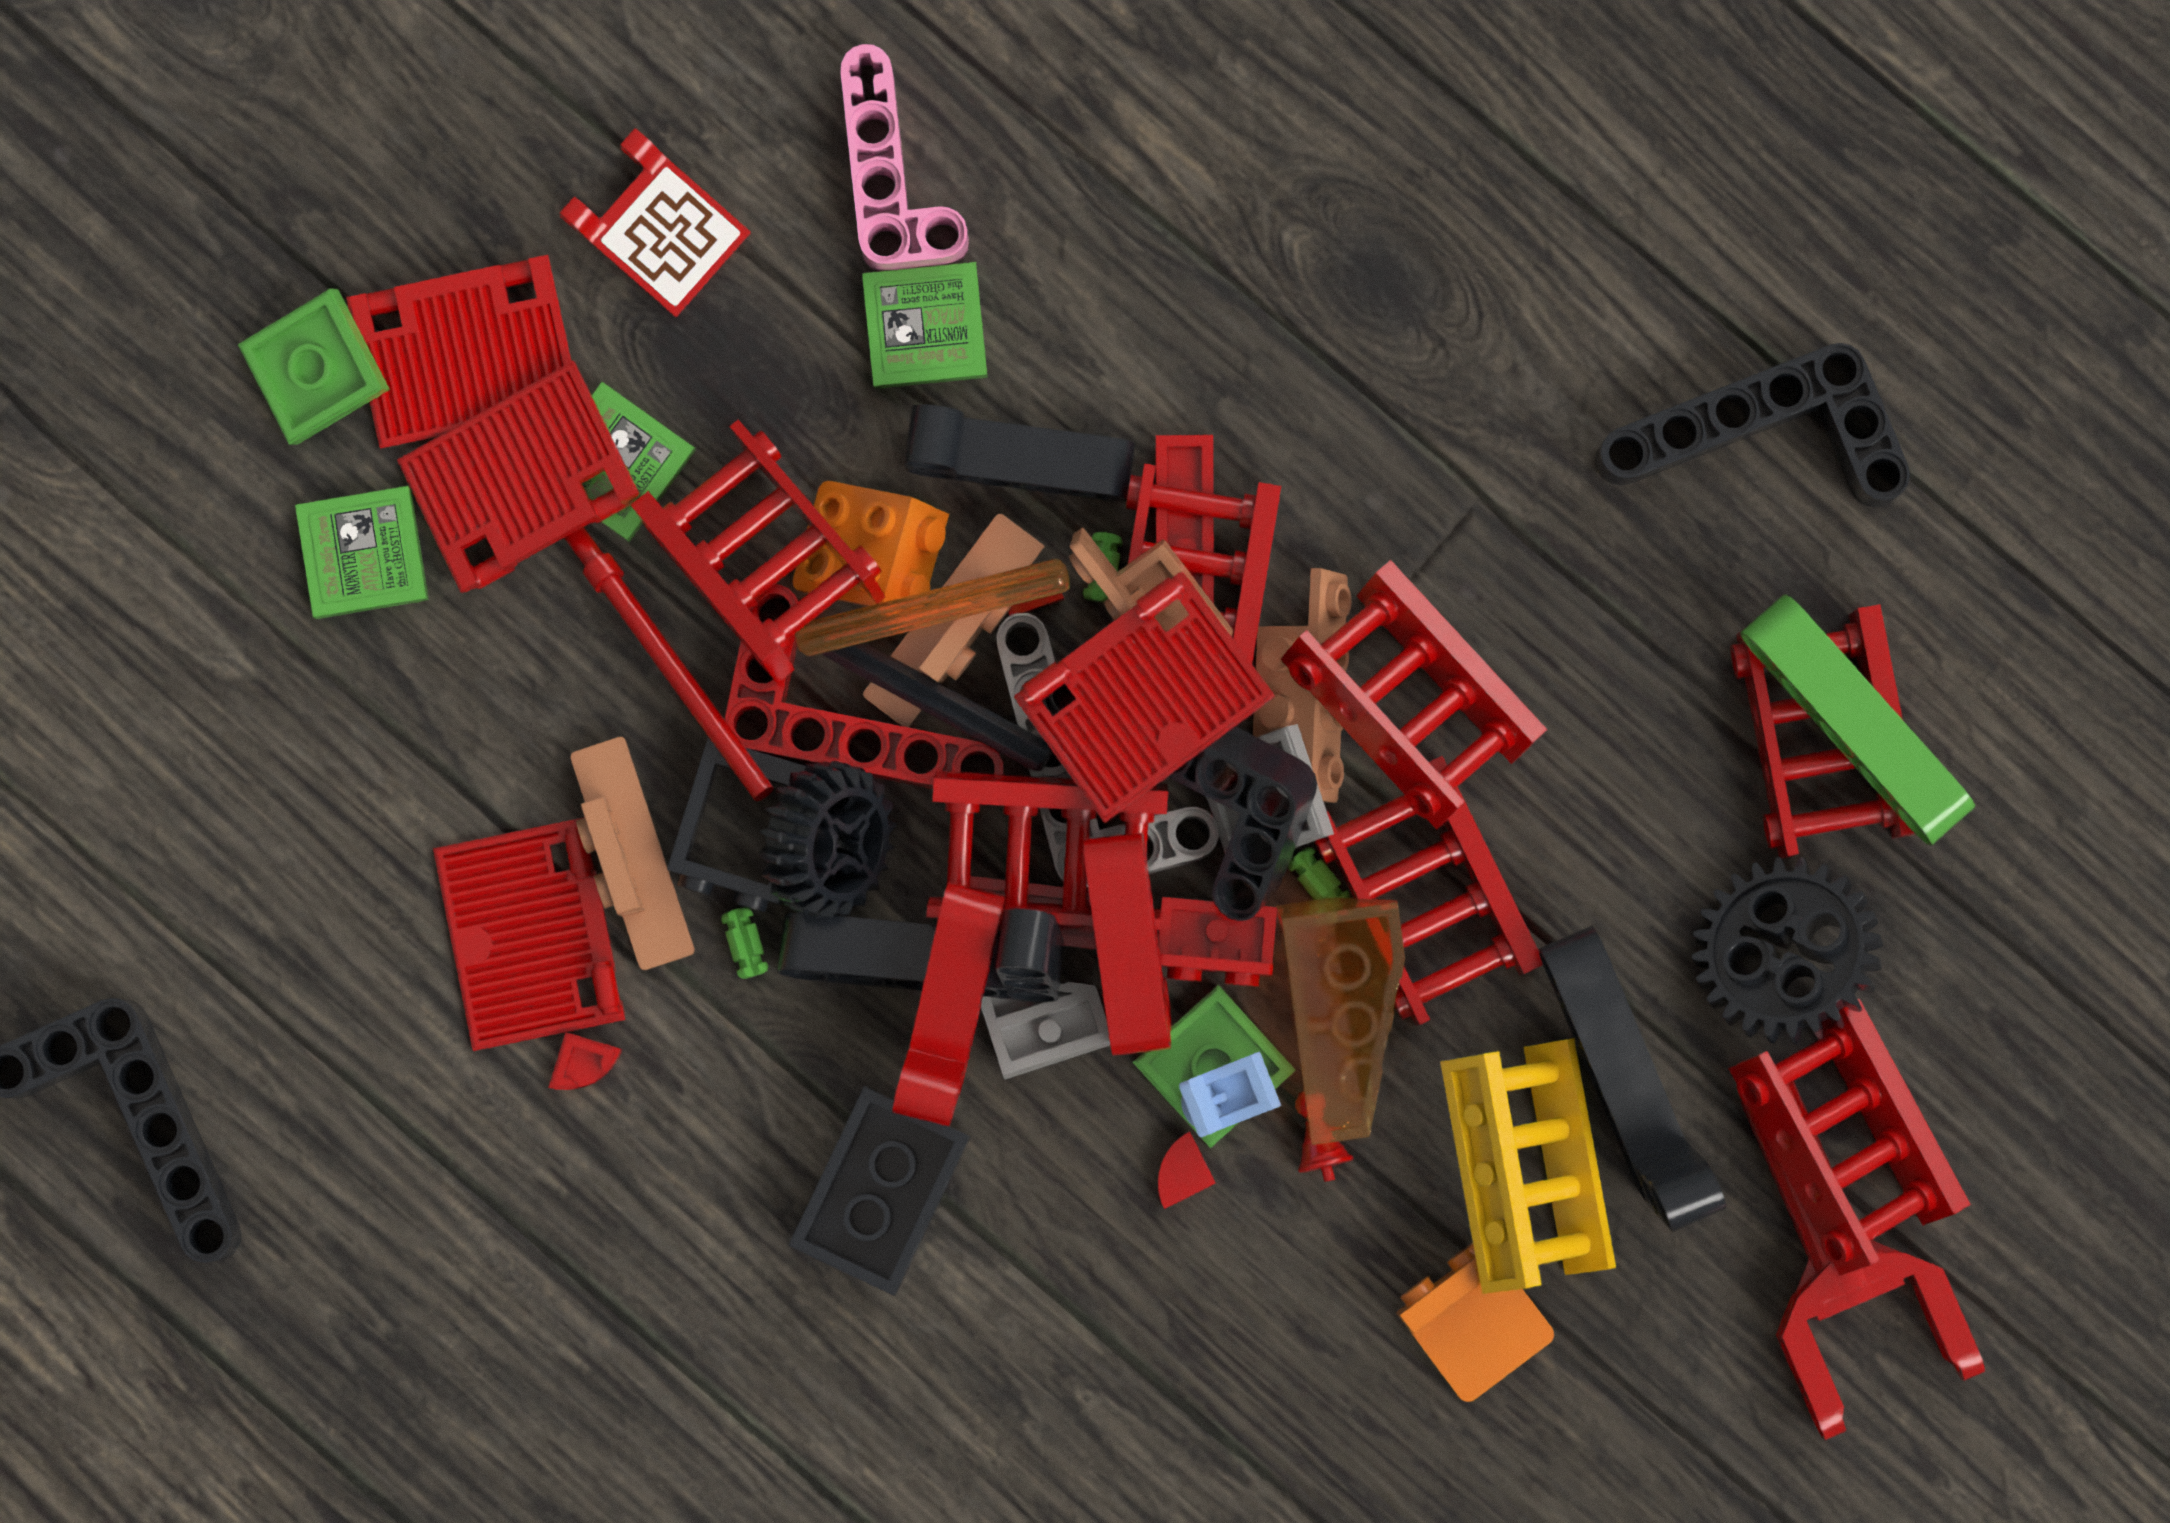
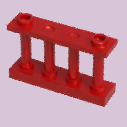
[630,419,886,684]
[1126,463,1281,664]
[1280,560,1547,830]
[1730,604,1915,859]
[1314,756,1543,1026]
[927,771,1168,930]
[1729,998,1971,1276]

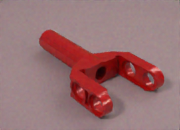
[1740,1081,1985,1441]

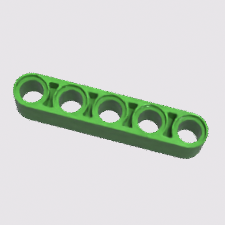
[1740,594,1975,846]

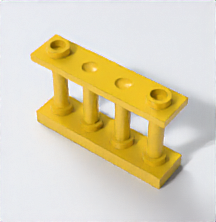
[1440,1038,1616,1294]

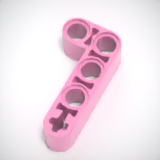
[841,44,969,272]

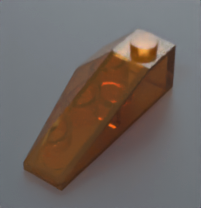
[1276,898,1405,1145]

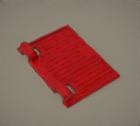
[346,255,572,449]
[397,360,640,593]
[1014,571,1276,823]
[433,817,626,1051]

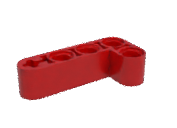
[1084,832,1172,1056]
[892,882,1006,1127]

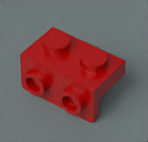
[1158,897,1277,987]

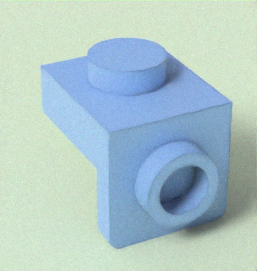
[1179,1051,1281,1137]

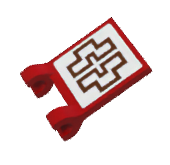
[559,128,751,318]

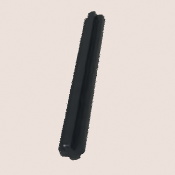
[798,617,1052,771]

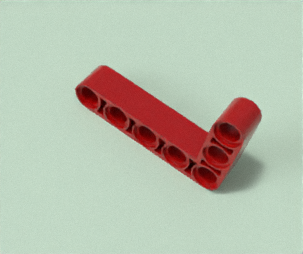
[725,584,1004,789]

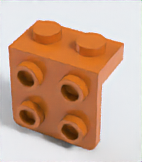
[793,481,949,623]
[1395,1242,1554,1402]

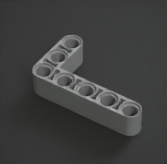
[996,613,1219,890]

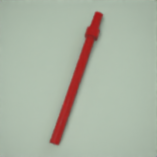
[564,527,774,801]

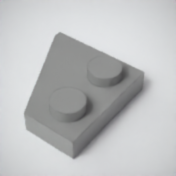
[981,982,1110,1080]

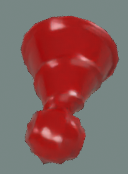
[1295,1089,1354,1182]

